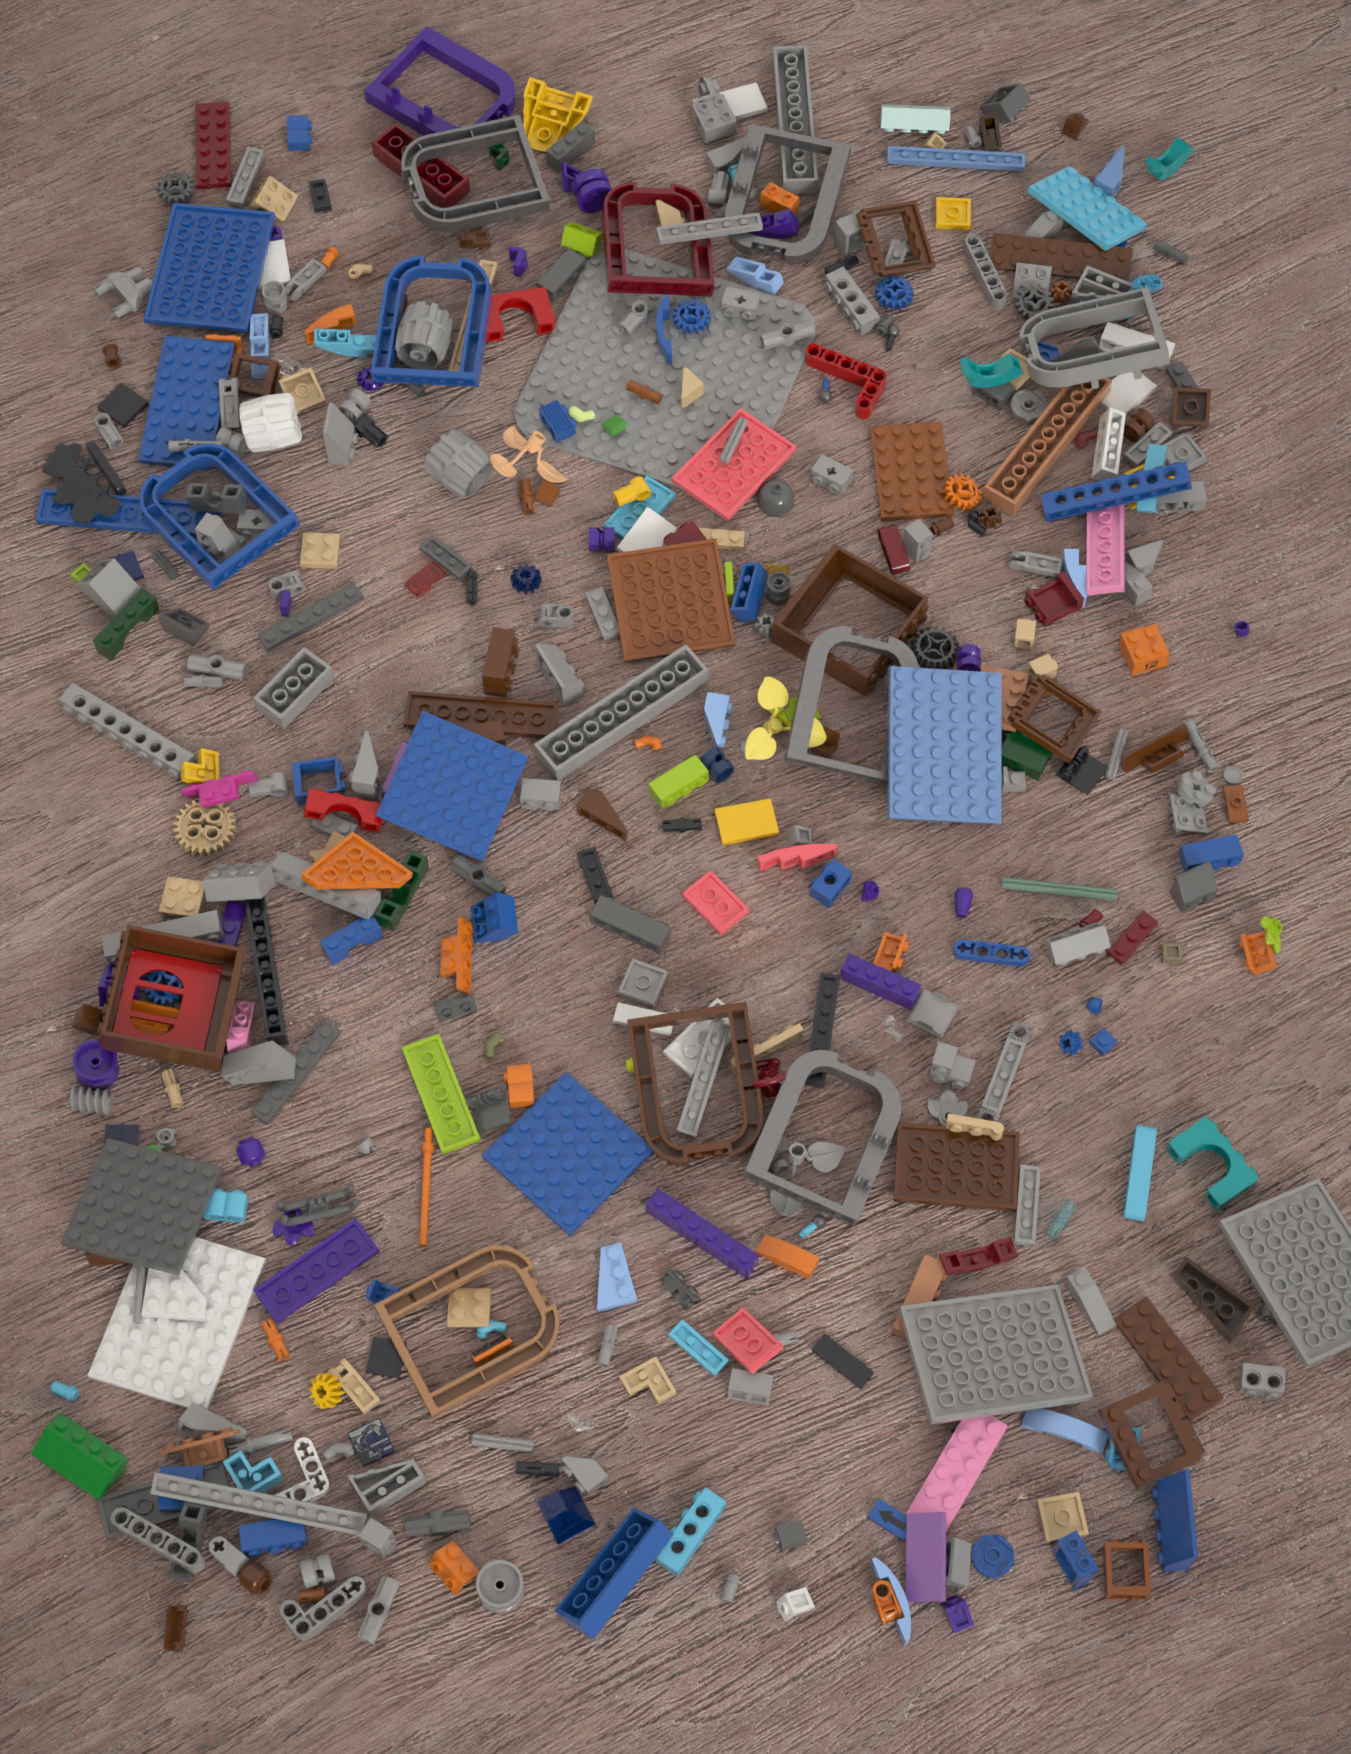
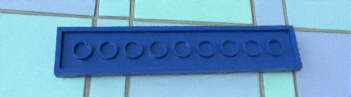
[36,489,222,537]

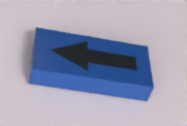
[867,1499,907,1542]

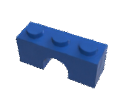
[319,915,383,966]

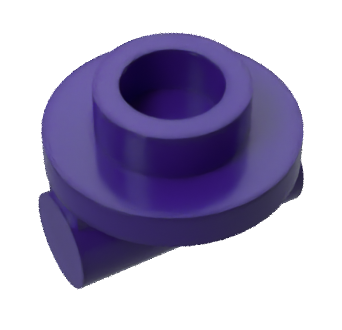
[861,880,879,902]

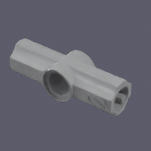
[759,320,815,350]
[187,654,247,680]
[356,1576,400,1645]

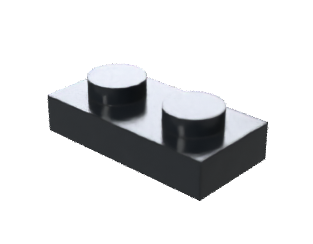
[308,179,332,213]

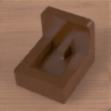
[1061,113,1089,140]
[811,727,840,759]

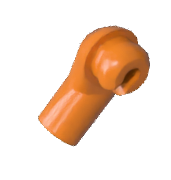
[633,735,662,750]

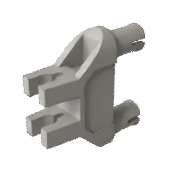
[92,267,152,320]

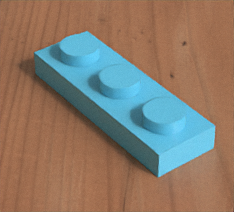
[668,1319,729,1377]

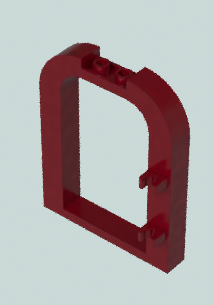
[602,182,715,297]

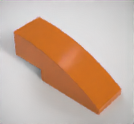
[304,304,356,345]
[755,1235,820,1280]

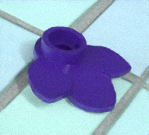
[273,1209,314,1246]

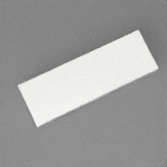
[613,1002,673,1036]

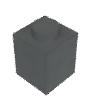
[773,1520,807,1552]

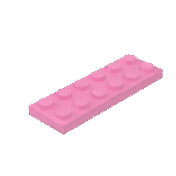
[1086,505,1125,595]
[906,1416,1008,1532]

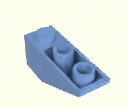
[1093,146,1125,197]

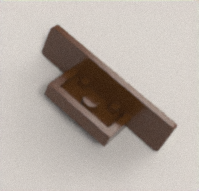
[1121,723,1188,773]

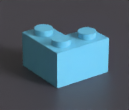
[223,1451,284,1493]

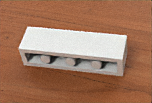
[1099,322,1175,370]

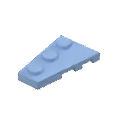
[597,1242,637,1312]

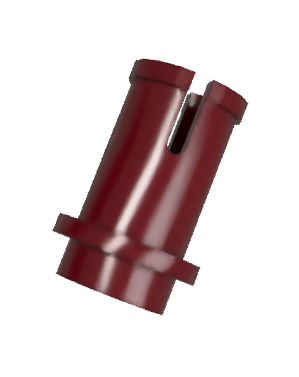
[1079,909,1103,928]

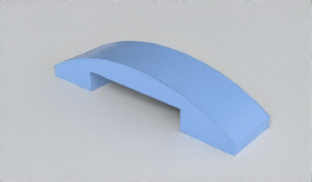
[1021,1408,1108,1454]
[871,1557,911,1645]

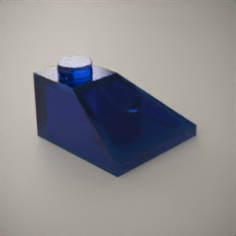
[537,1487,596,1545]

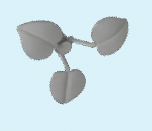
[754,1135,845,1216]

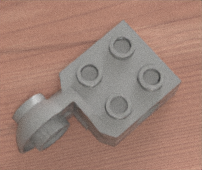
[691,76,737,144]

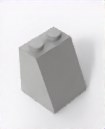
[76,558,141,617]

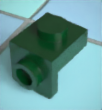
[489,144,510,171]

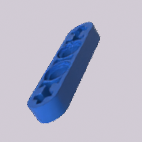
[953,940,1031,967]

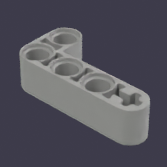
[280,1576,367,1641]

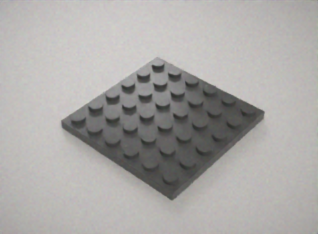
[61,1138,223,1276]

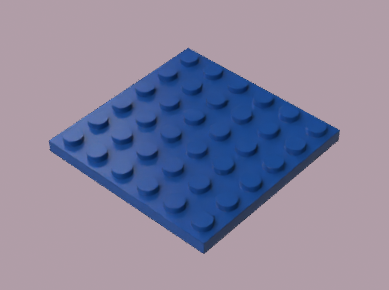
[376,711,529,862]
[482,1072,653,1236]

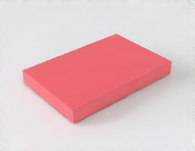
[682,870,750,936]
[712,1307,783,1374]

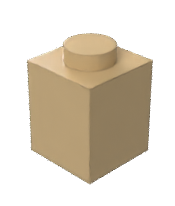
[1014,619,1036,650]
[1027,653,1058,679]

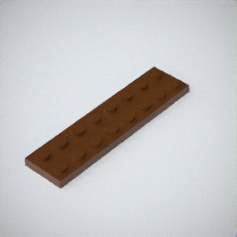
[990,232,1133,282]
[404,691,559,738]

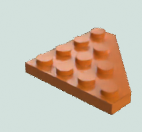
[301,832,413,889]

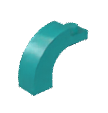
[1145,137,1195,180]
[959,353,1023,388]

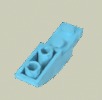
[314,329,376,358]

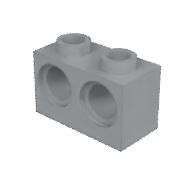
[1239,1363,1285,1400]

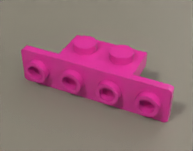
[181,770,259,808]

